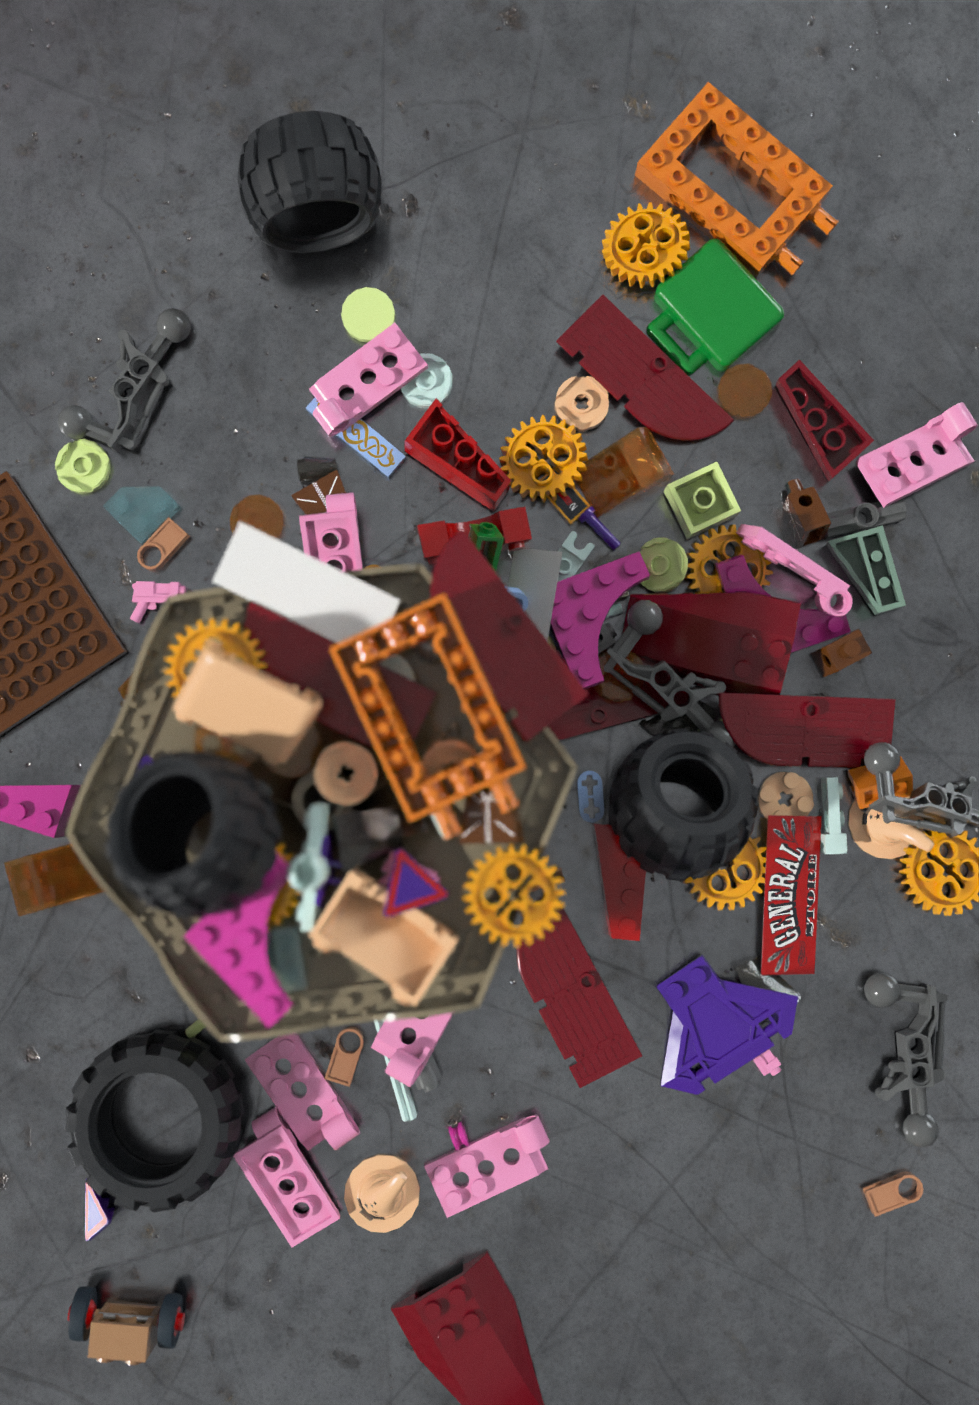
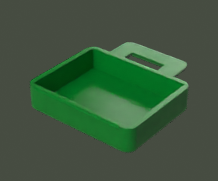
[646,238,784,376]

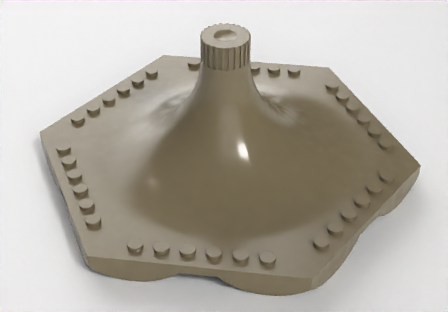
[66,564,578,1042]

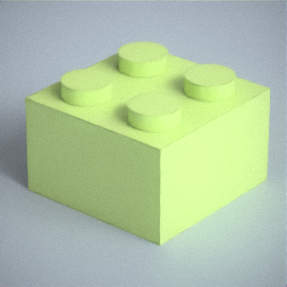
[663,462,741,540]

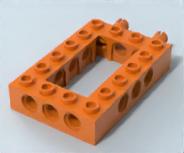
[635,82,839,278]
[329,594,527,839]

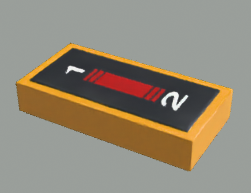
[539,467,590,526]

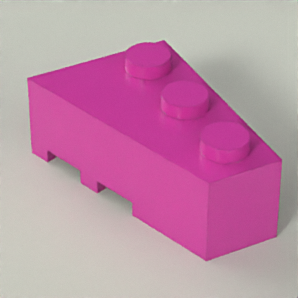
[0,785,81,838]

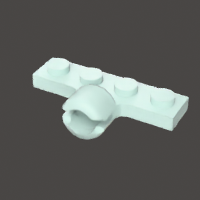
[287,802,330,932]

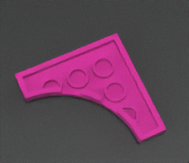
[550,551,650,689]
[715,555,851,653]
[184,852,294,1028]

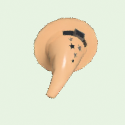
[848,796,934,859]
[344,1154,420,1233]

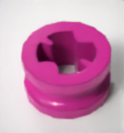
[448,1122,470,1151]

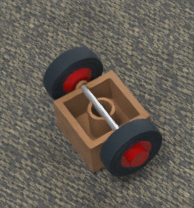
[68,1286,185,1365]

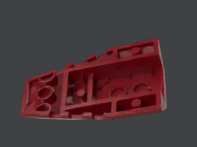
[622,591,801,695]
[391,1251,544,1405]

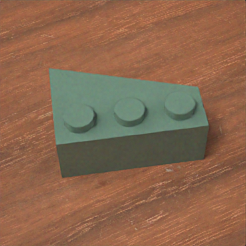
[826,525,906,615]

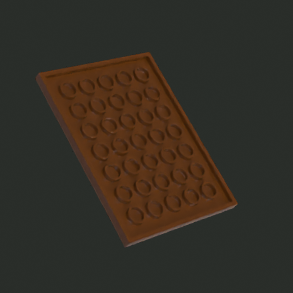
[0,471,127,736]

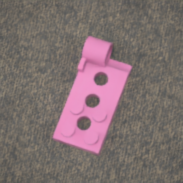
[309,323,428,437]
[855,402,978,508]
[299,492,363,572]
[736,524,853,616]
[371,1013,454,1087]
[245,1033,360,1151]
[233,1107,340,1247]
[424,1114,550,1218]

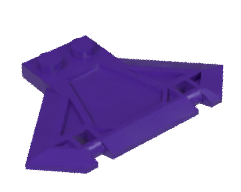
[656,954,798,1095]

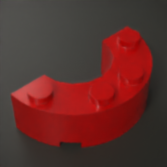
[417,507,532,566]

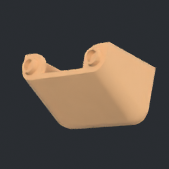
[173,638,322,766]
[309,869,460,1006]

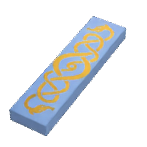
[306,398,406,478]

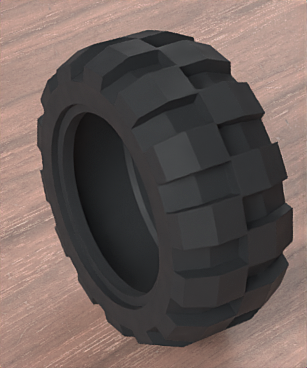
[64,1030,245,1212]

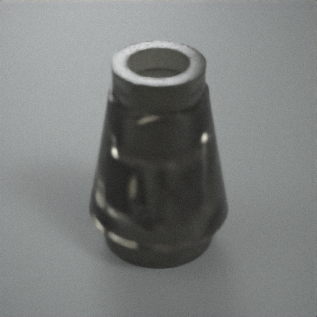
[297,456,337,483]

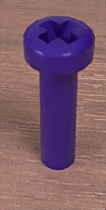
[578,506,621,550]

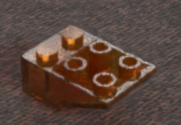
[578,427,675,517]
[4,844,104,917]

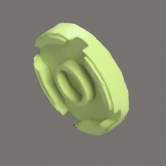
[341,287,395,343]
[55,439,111,494]
[640,537,688,593]

